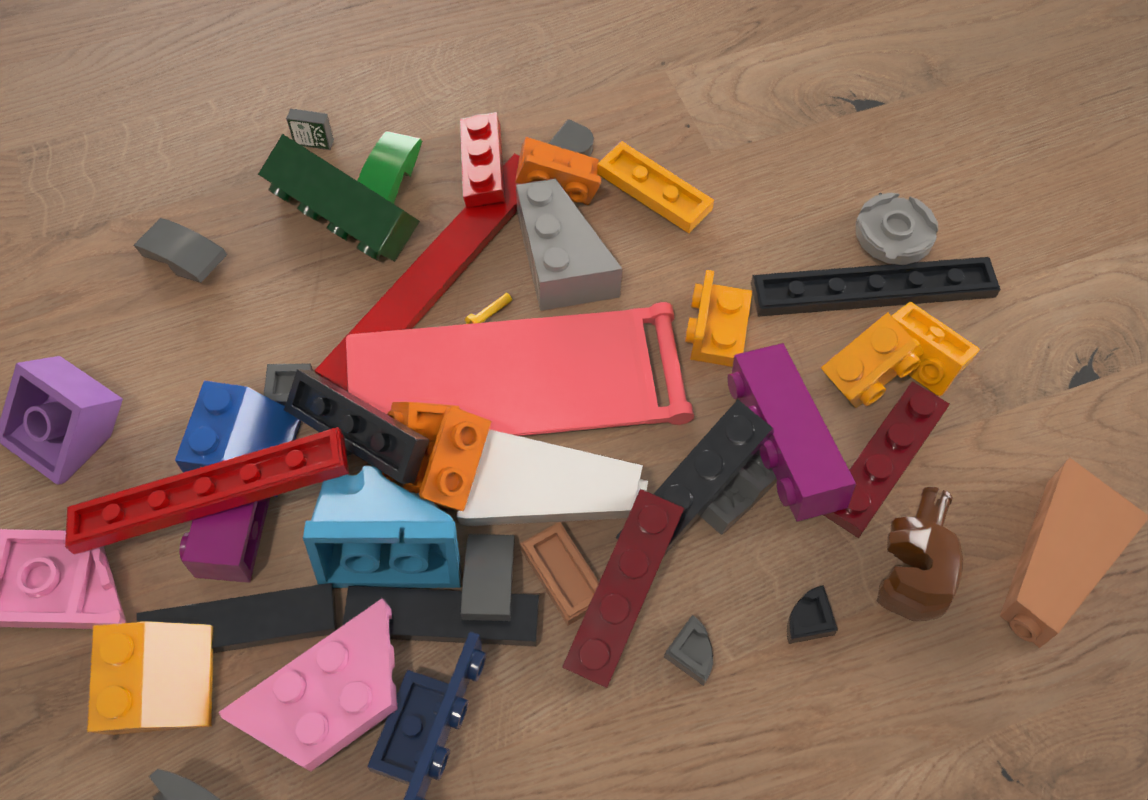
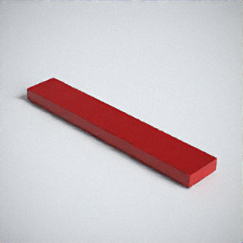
[65,427,349,555]

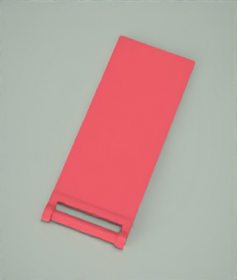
[346,302,694,436]

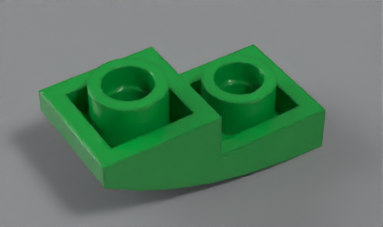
[357,131,423,204]

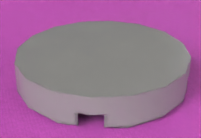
[856,193,938,265]

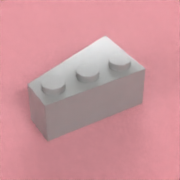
[516,179,622,311]

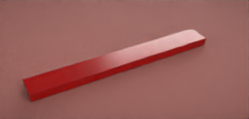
[314,153,520,392]

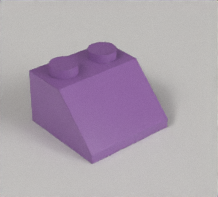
[0,356,123,485]

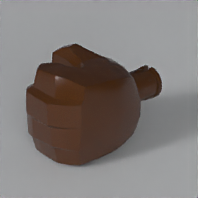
[876,487,963,621]

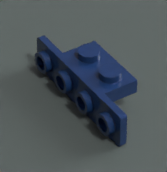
[367,631,487,800]

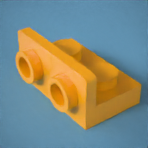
[685,270,752,367]
[892,301,980,396]
[821,312,924,408]

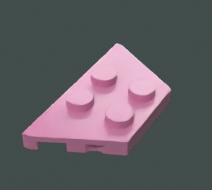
[0,529,127,629]
[219,598,397,771]

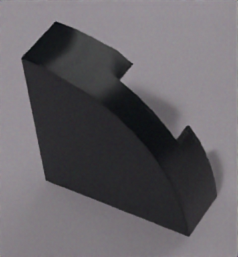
[787,585,838,644]

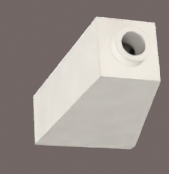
[457,429,648,526]

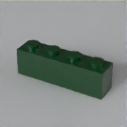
[258,134,420,262]

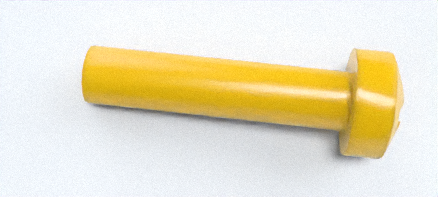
[465,293,512,324]

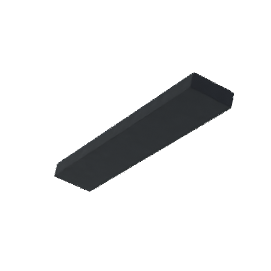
[751,257,1001,317]

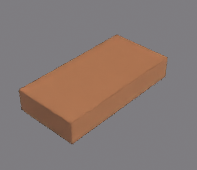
[520,522,599,626]

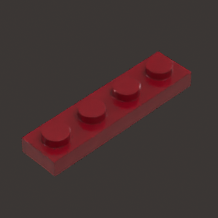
[823,381,950,539]
[562,489,684,688]

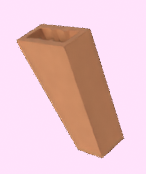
[1000,458,1148,648]

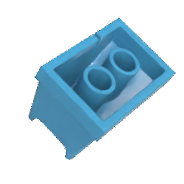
[303,466,461,588]

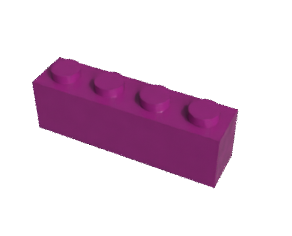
[727,343,856,522]

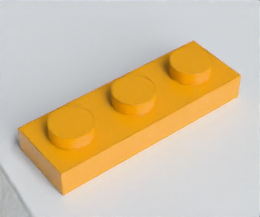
[597,141,714,234]

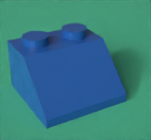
[175,380,301,497]

